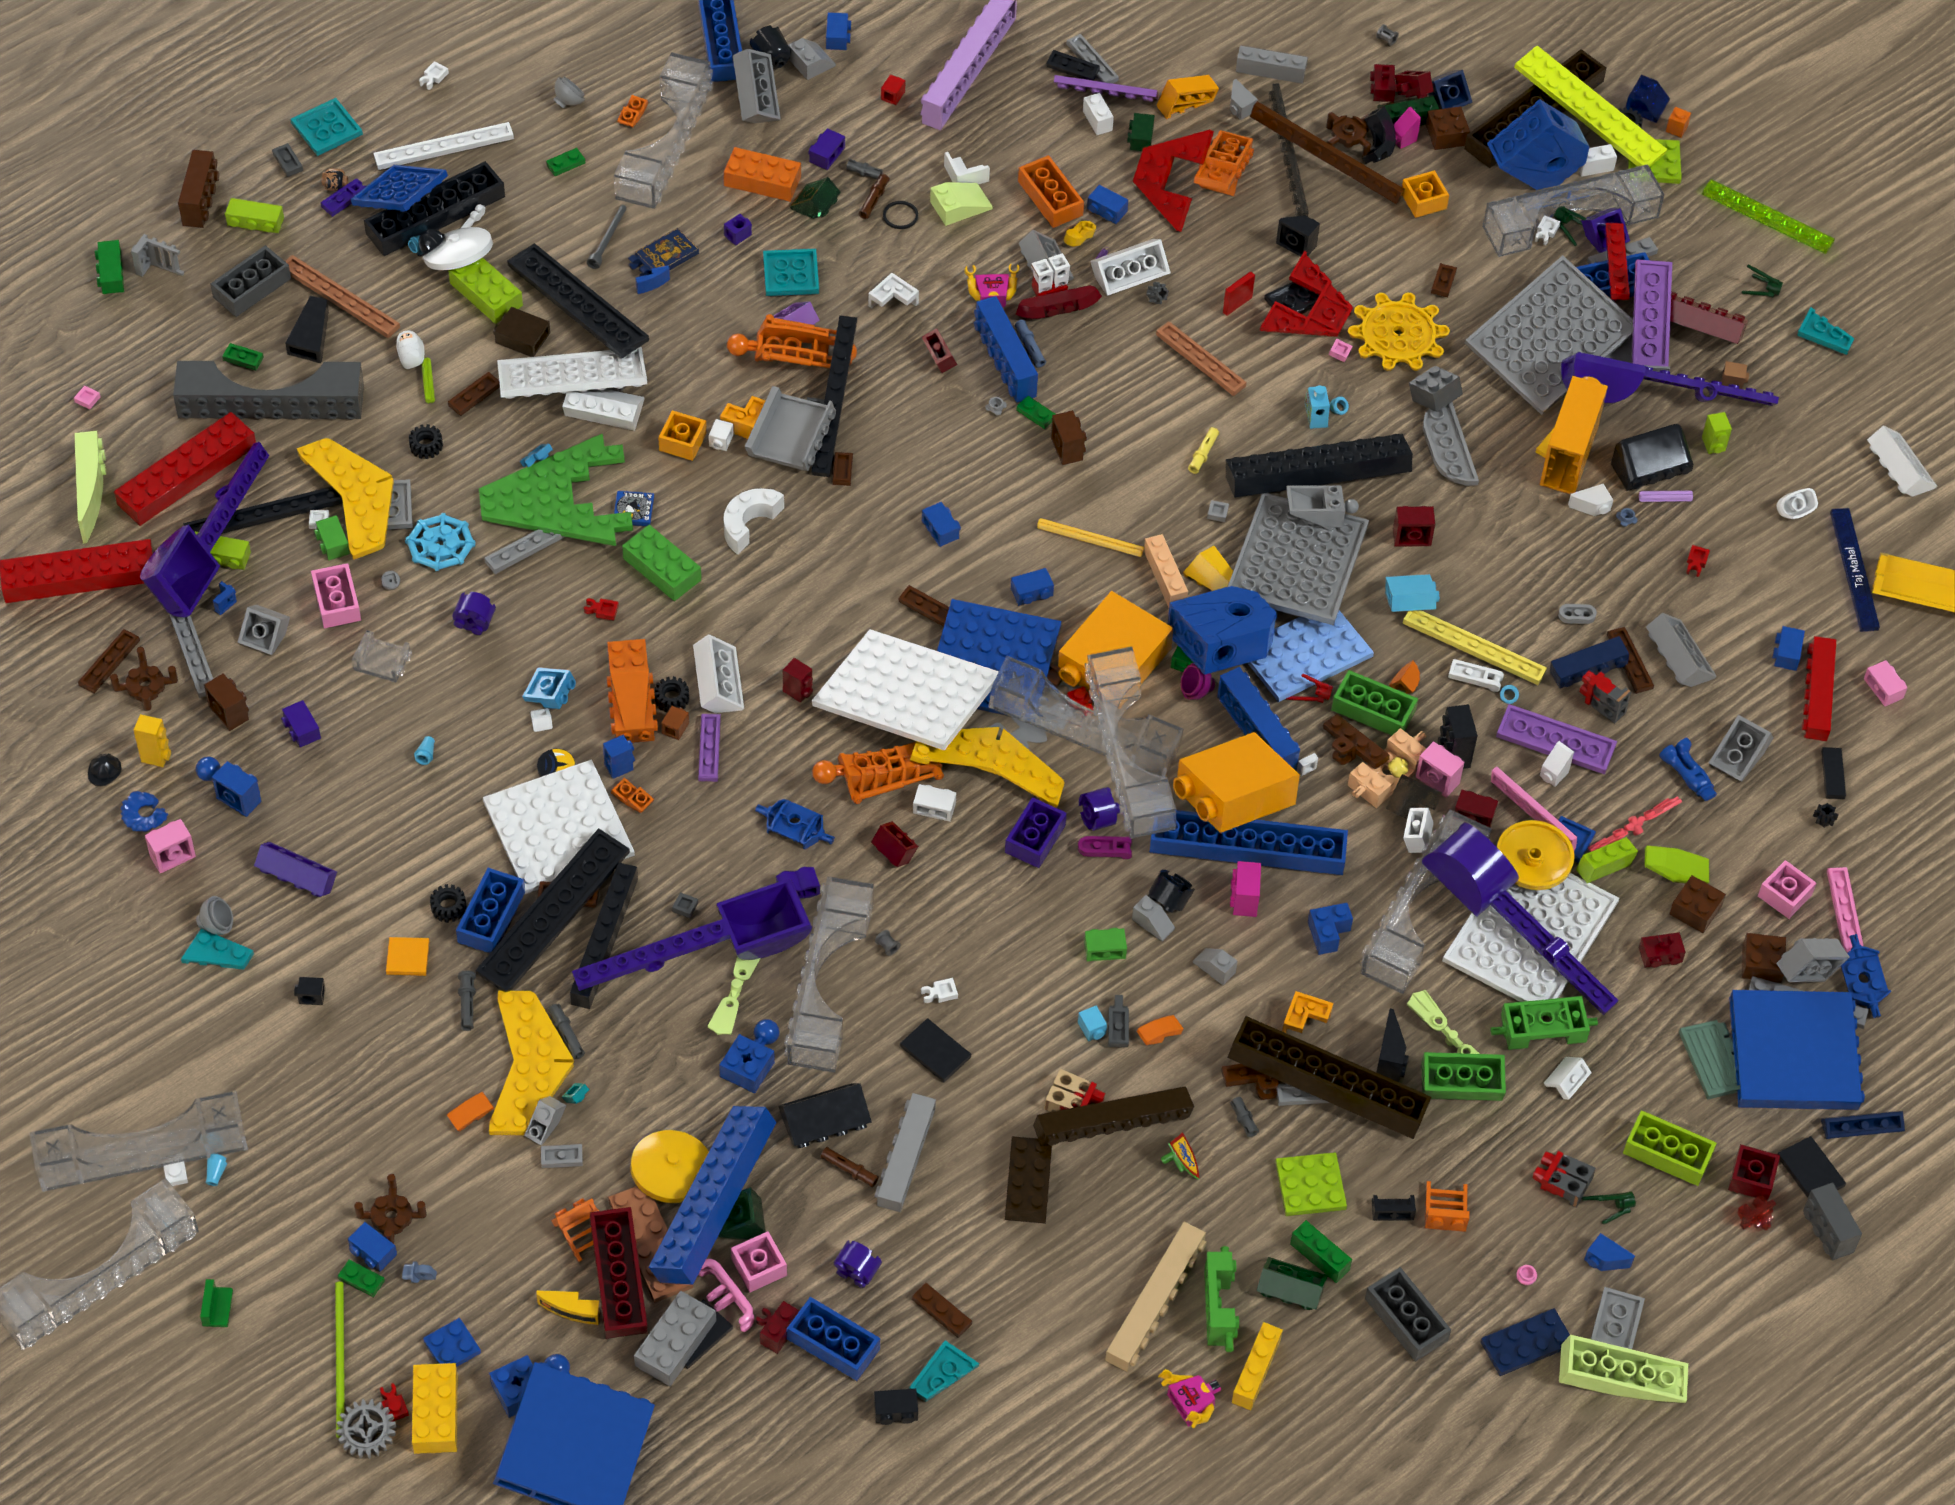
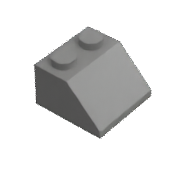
[789,38,836,80]
[238,605,290,655]

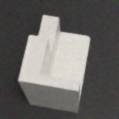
[944,152,990,184]
[868,273,919,308]

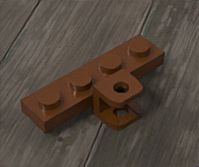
[1323,714,1390,769]
[1221,1064,1278,1100]

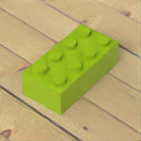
[448,257,523,324]
[1623,1110,1717,1186]

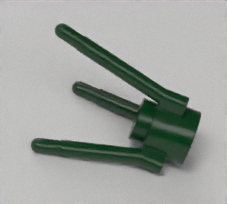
[1554,206,1586,246]
[1742,264,1783,298]
[1582,1191,1636,1224]

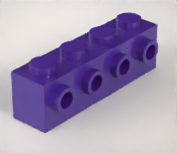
[254,842,337,897]

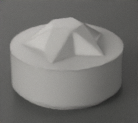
[381,571,400,590]

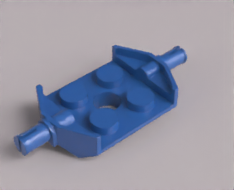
[755,799,835,849]
[1841,934,1891,1018]

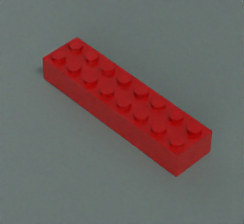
[114,412,256,526]
[0,539,153,604]

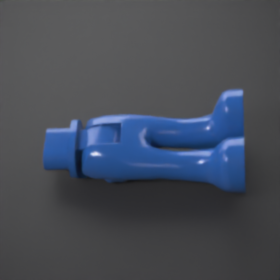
[1659,738,1717,801]

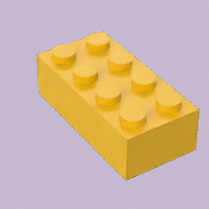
[412,1363,458,1454]

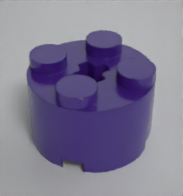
[452,592,496,635]
[1079,787,1120,831]
[834,1240,882,1288]

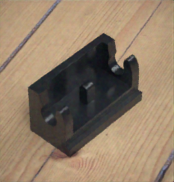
[1371,1195,1416,1221]

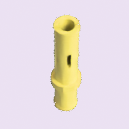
[1188,427,1219,474]

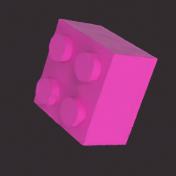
[1230,861,1261,917]

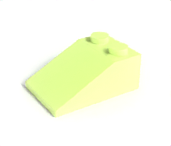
[930,182,993,226]

